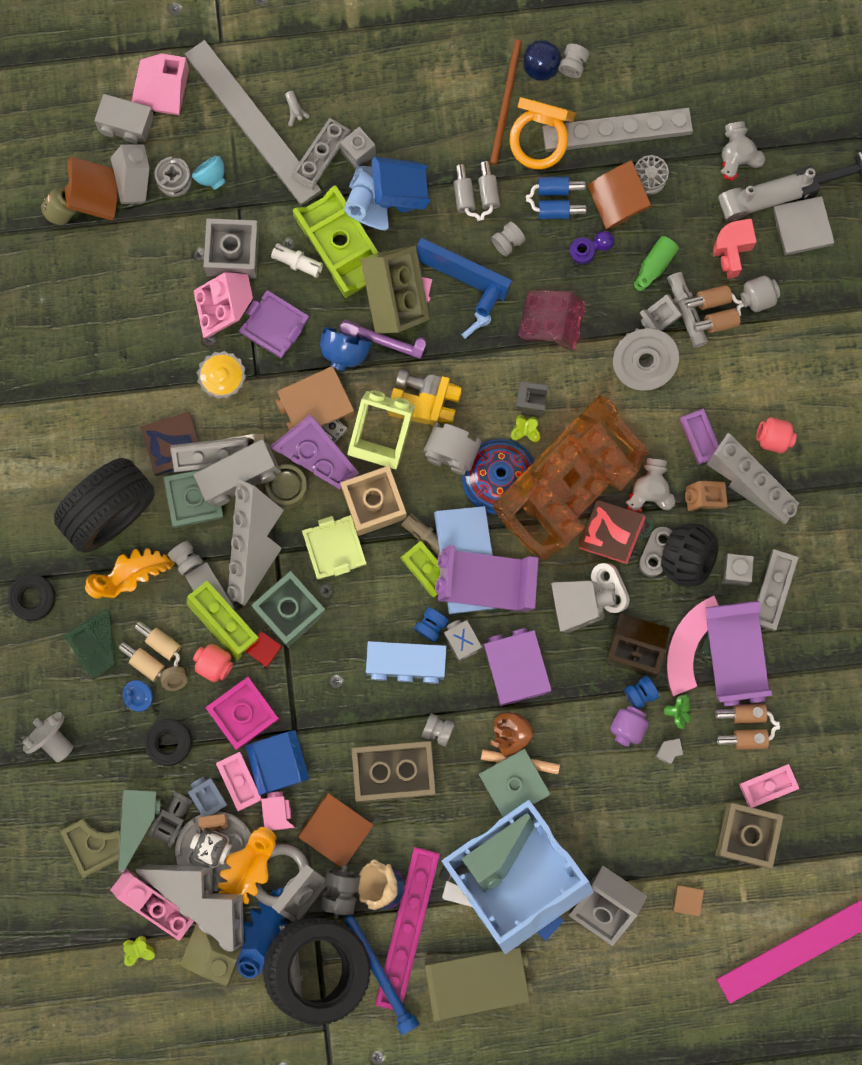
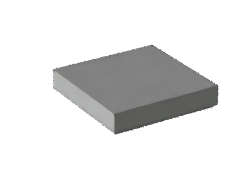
[772,196,834,256]

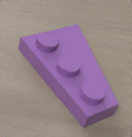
[271,414,359,489]

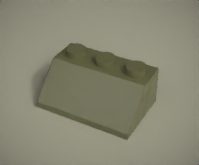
[361,246,430,333]

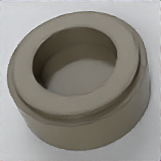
[160,666,188,691]

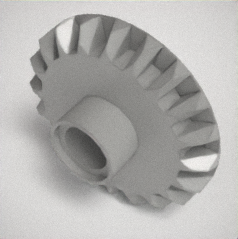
[612,327,679,391]

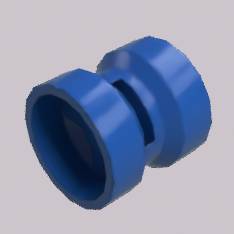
[414,607,449,643]
[624,675,660,710]

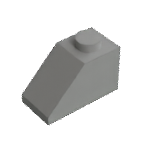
[111,145,149,204]

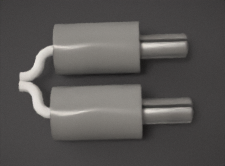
[453,161,500,221]

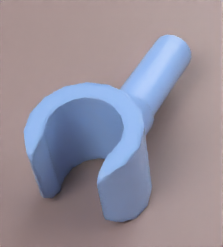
[461,312,491,339]

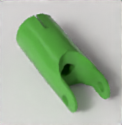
[634,236,679,291]

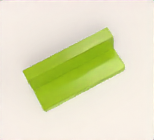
[186,580,258,661]

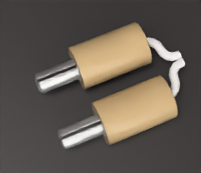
[119,621,182,682]

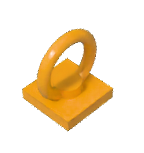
[510,97,576,169]

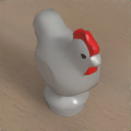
[721,121,766,181]
[626,458,675,513]

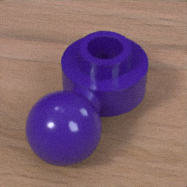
[570,231,614,265]

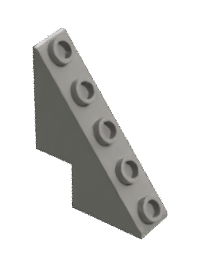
[706,433,799,524]
[227,479,284,606]
[136,864,244,952]

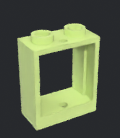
[347,390,415,469]

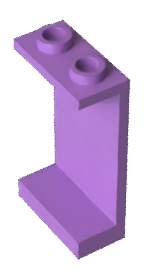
[435,545,538,612]
[705,601,772,706]

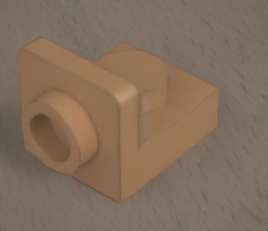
[685,481,728,511]

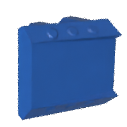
[372,157,431,213]
[245,730,309,795]

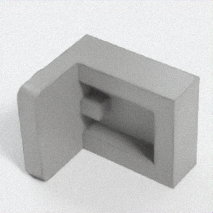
[640,294,683,331]

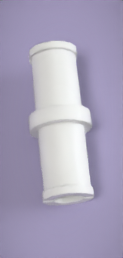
[271,243,323,278]

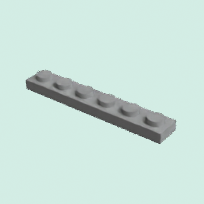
[542,108,693,153]

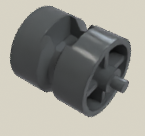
[320,865,361,919]

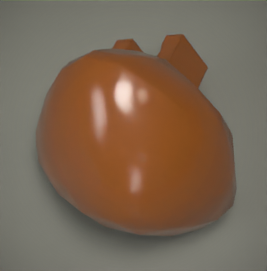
[490,712,534,757]

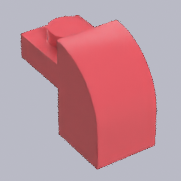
[713,219,756,279]

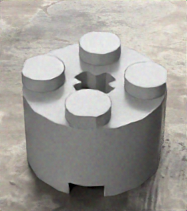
[423,422,482,475]

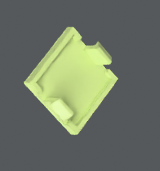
[302,515,367,580]

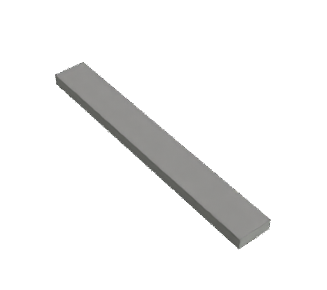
[185,40,322,207]

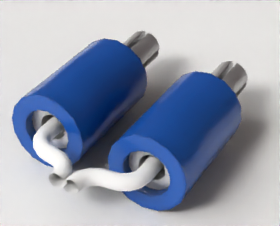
[526,176,586,219]

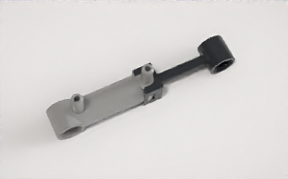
[718,152,862,222]

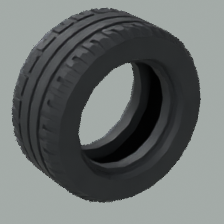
[54,458,155,553]
[262,917,371,1025]

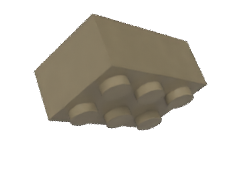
[351,741,436,803]

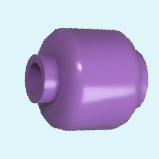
[610,706,649,747]

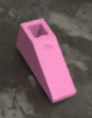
[111,868,194,941]

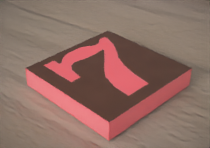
[578,500,646,564]

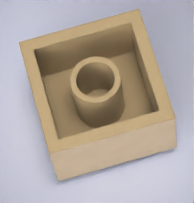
[340,466,407,536]

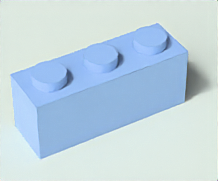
[366,641,446,684]

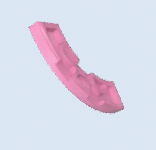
[666,596,719,697]

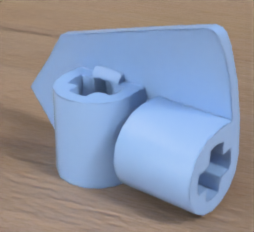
[344,166,389,231]

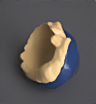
[358,860,404,910]

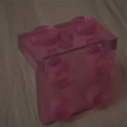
[519,291,585,350]

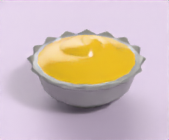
[196,351,246,399]

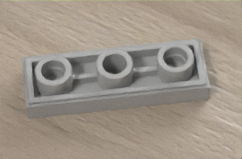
[291,118,351,190]

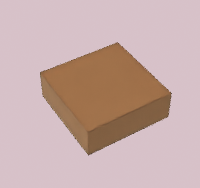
[198,814,229,832]
[672,885,704,917]

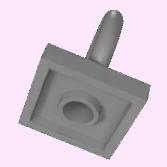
[255,844,327,922]

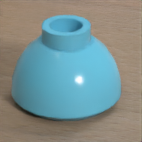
[192,156,225,190]

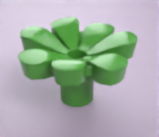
[664,695,691,729]

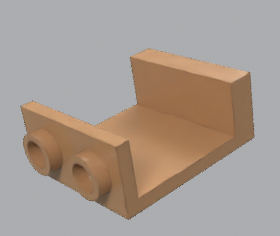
[275,366,355,430]

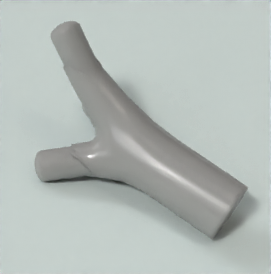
[285,91,310,127]

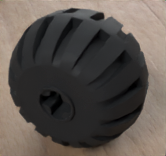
[661,523,719,587]

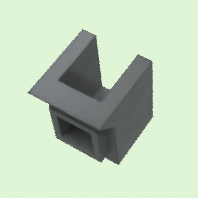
[516,382,548,417]

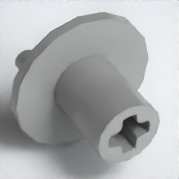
[22,712,74,762]

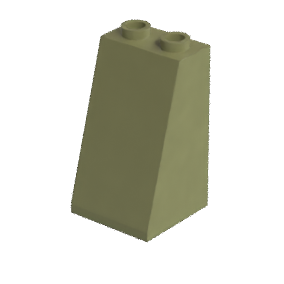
[425,947,533,1021]

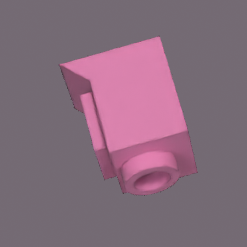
[261,792,296,831]

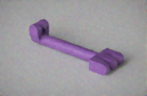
[340,320,426,359]

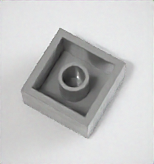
[203,219,260,278]

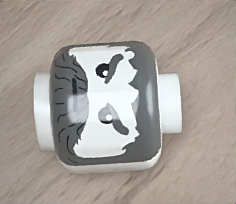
[190,828,232,868]

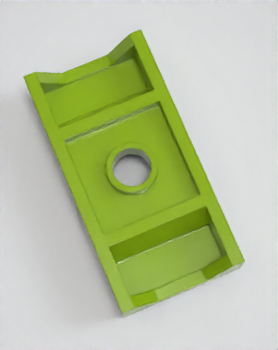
[293,185,379,298]

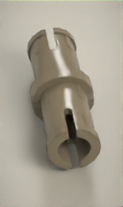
[401,513,440,556]

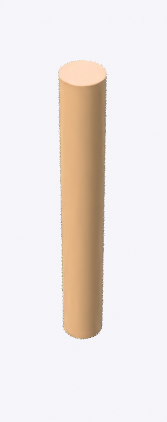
[481,749,560,774]

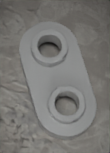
[639,527,672,577]

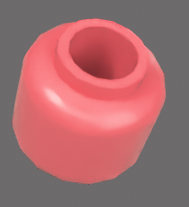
[756,417,797,454]
[193,644,234,682]

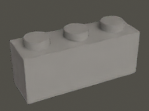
[194,439,281,507]

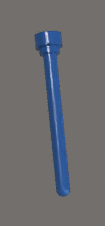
[344,915,420,1035]

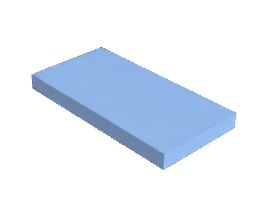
[434,506,498,614]

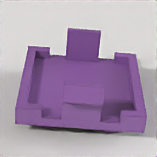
[239,290,310,359]

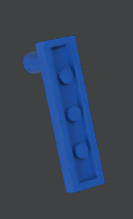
[416,238,512,317]

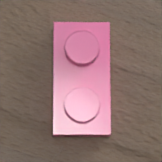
[216,752,262,811]
[739,764,799,808]

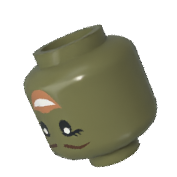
[41,187,77,225]

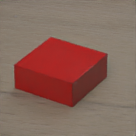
[246,631,282,668]

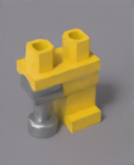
[388,368,462,426]

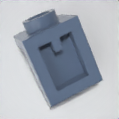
[188,776,227,817]

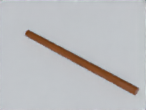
[490,39,522,166]

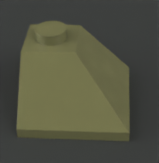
[180,923,245,986]

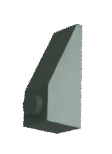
[118,790,160,873]
[462,813,535,892]

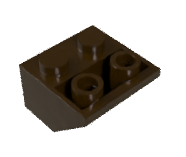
[605,613,670,678]

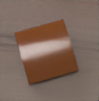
[65,156,117,220]
[588,160,651,230]
[297,793,374,868]

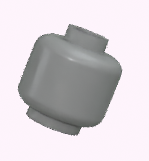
[740,276,780,312]

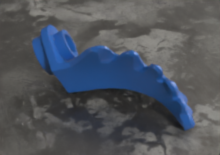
[237,888,290,978]

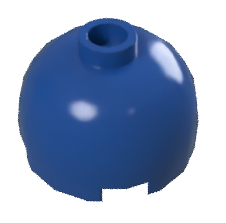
[320,327,372,371]

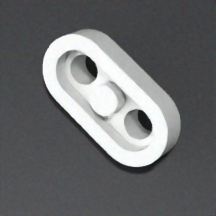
[591,563,630,613]

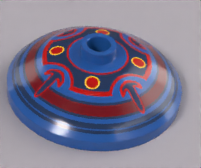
[462,439,538,515]

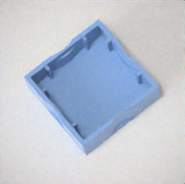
[441,800,593,954]

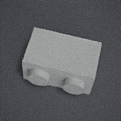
[94,94,154,144]

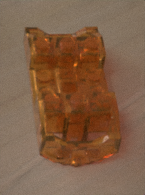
[493,395,649,561]

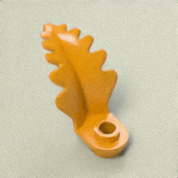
[85,548,175,599]
[217,827,276,904]

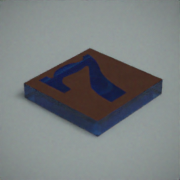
[140,412,199,476]

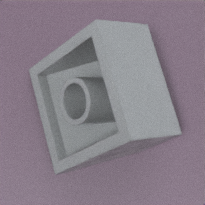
[569,866,647,946]

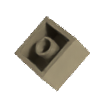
[715,803,784,868]

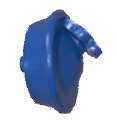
[123,680,153,712]

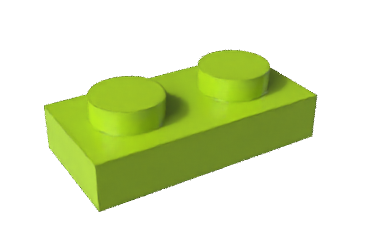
[400,541,440,597]

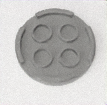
[175,811,251,892]

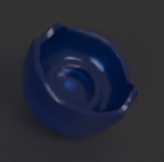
[523,40,561,81]

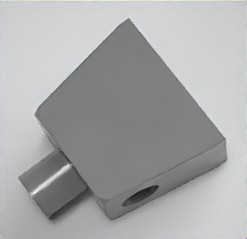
[551,581,616,633]

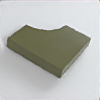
[60,819,120,879]

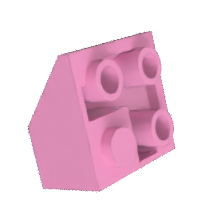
[131,53,189,116]
[194,272,253,338]

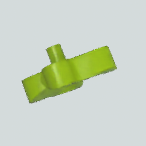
[511,415,540,442]
[123,936,155,966]

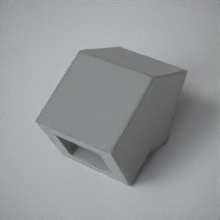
[655,739,683,765]

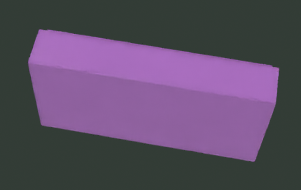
[679,408,719,465]

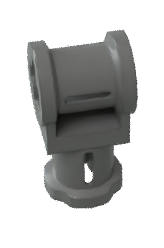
[148,791,194,849]

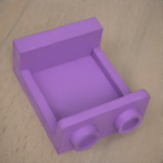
[483,628,552,707]

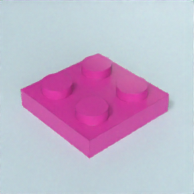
[205,677,279,750]

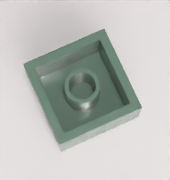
[251,571,327,647]

